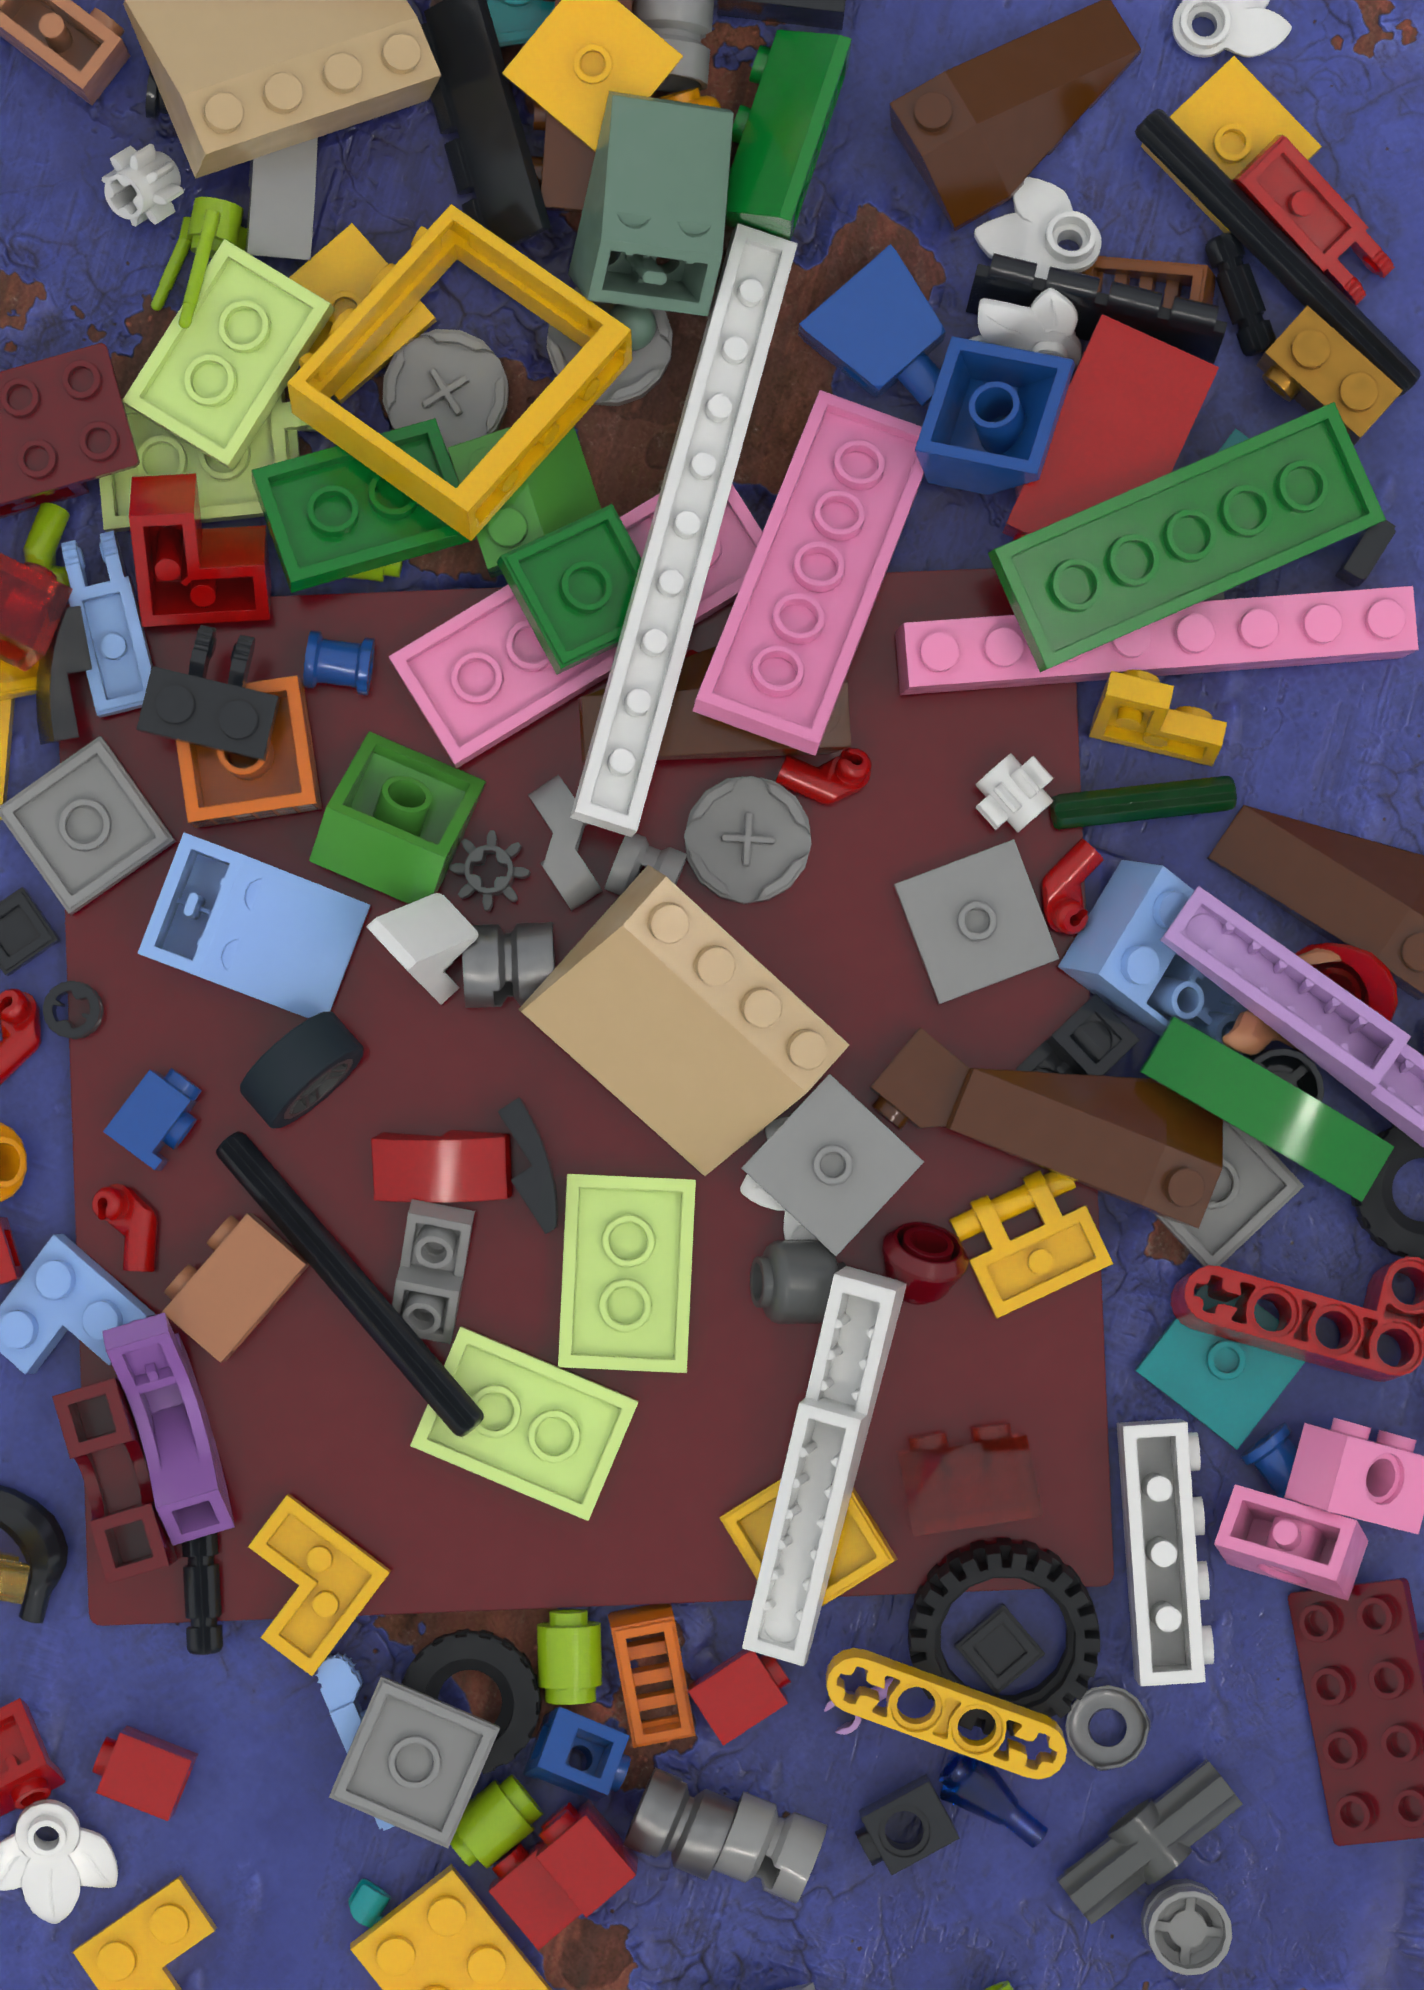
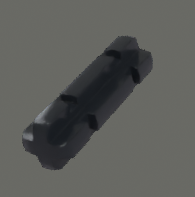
[1205,232,1276,356]
[182,1533,223,1655]

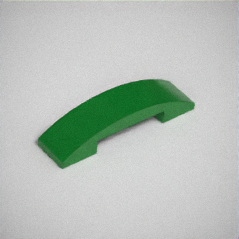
[1140,1016,1395,1202]

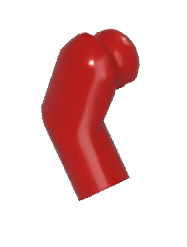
[775,747,872,805]
[1041,838,1104,935]
[0,988,41,1086]
[92,1183,158,1272]

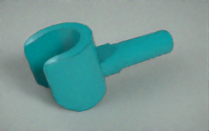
[348,1879,392,1928]

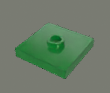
[497,504,642,675]

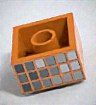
[176,675,322,828]

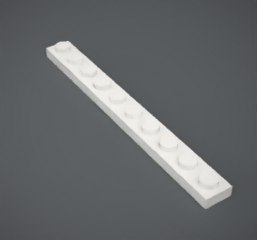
[570,223,798,837]

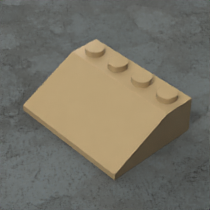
[123,0,441,179]
[518,865,849,1176]

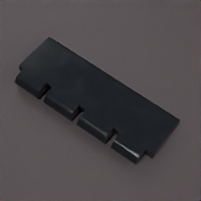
[421,0,551,247]
[966,253,1227,365]

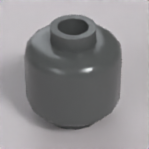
[750,1240,846,1324]

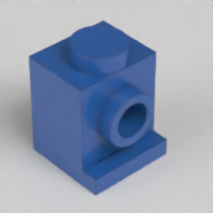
[103,1068,202,1171]
[522,1706,631,1802]

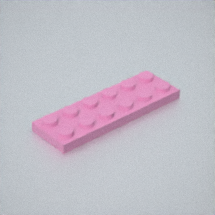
[693,390,924,756]
[389,484,763,769]

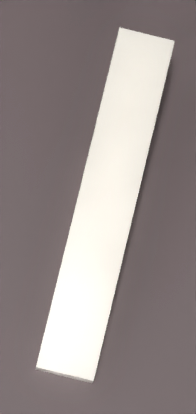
[742,1266,907,1666]

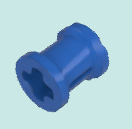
[303,630,375,696]
[1240,1423,1297,1501]

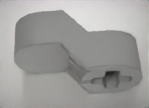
[528,775,602,911]

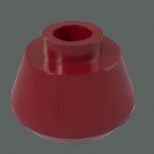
[882,1222,969,1305]

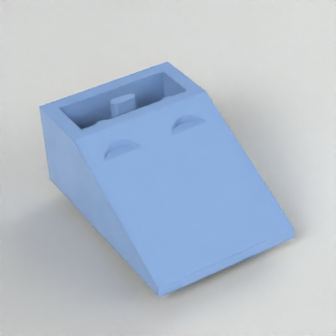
[137,832,371,1018]
[1058,860,1248,1055]

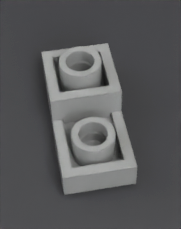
[245,138,318,260]
[392,1199,475,1344]

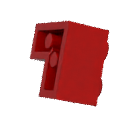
[129,473,271,627]
[488,1799,638,1951]

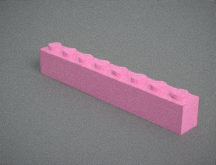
[895,586,1419,695]

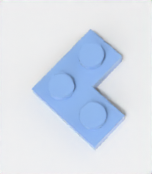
[0,1234,156,1375]

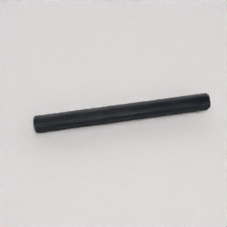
[1135,109,1421,397]
[216,1131,484,1437]

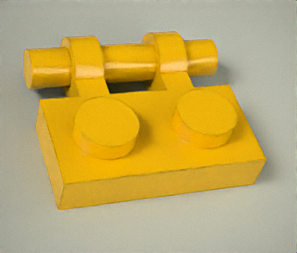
[949,1170,1113,1318]

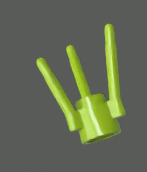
[151,197,247,329]

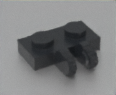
[137,625,281,762]

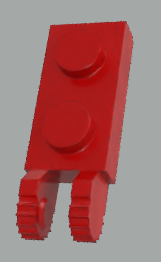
[1232,134,1395,305]

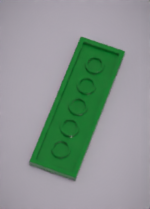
[988,402,1386,672]

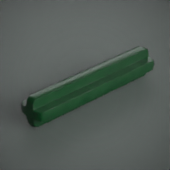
[1050,776,1237,829]

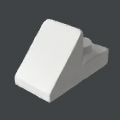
[366,893,479,1005]

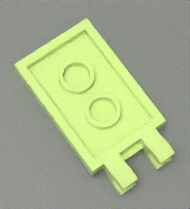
[99,390,316,532]

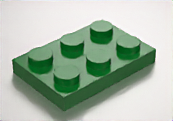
[252,418,475,593]

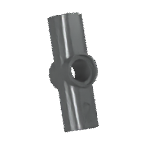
[1056,1759,1243,1924]

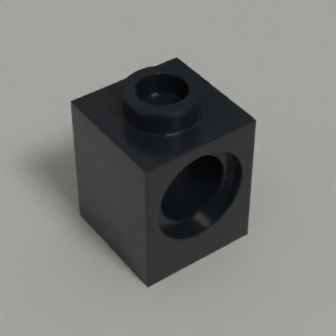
[855,1774,960,1875]

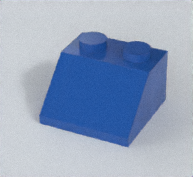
[915,336,1075,495]

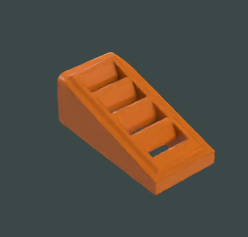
[608,1603,696,1748]

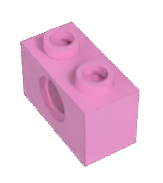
[1284,1418,1424,1534]
[1214,1484,1368,1601]

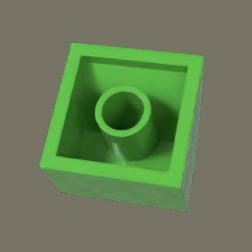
[448,427,601,578]
[309,731,486,904]

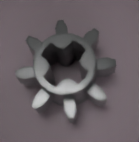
[449,830,531,912]

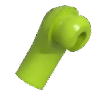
[23,503,71,601]

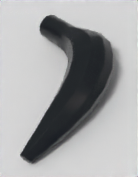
[0,1485,68,1623]

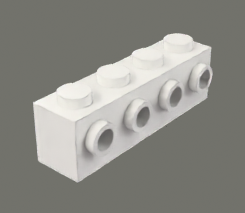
[1117,1419,1214,1686]

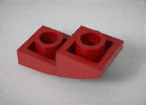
[371,1130,512,1203]

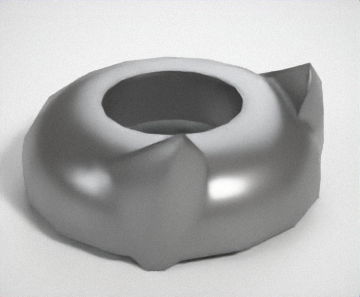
[1065,1685,1151,1771]

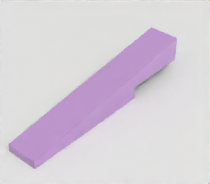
[1160,886,1424,1148]

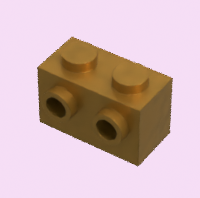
[1257,305,1403,445]

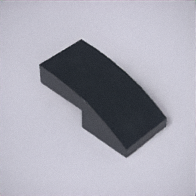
[36,606,92,745]
[1015,994,1139,1075]
[497,1098,559,1234]

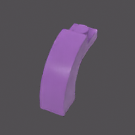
[102,1313,235,1546]

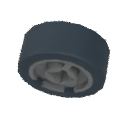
[240,1012,364,1128]

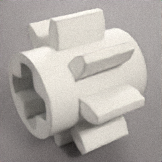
[102,144,184,227]
[975,753,1054,833]

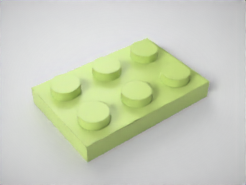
[123,239,335,471]
[558,1174,696,1373]
[410,1326,639,1521]

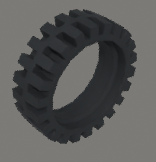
[908,1538,1100,1736]

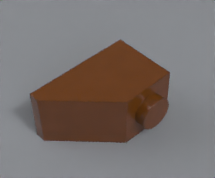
[869,1027,970,1130]

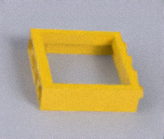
[287,204,632,541]

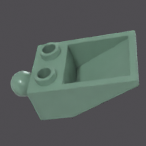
[568,91,734,351]

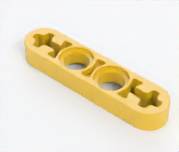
[826,1648,1067,1780]

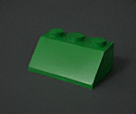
[725,30,852,241]

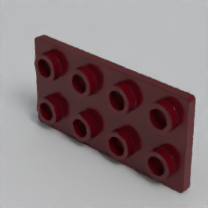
[0,343,140,519]
[1288,1578,1424,1846]

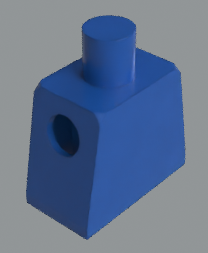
[798,244,946,407]

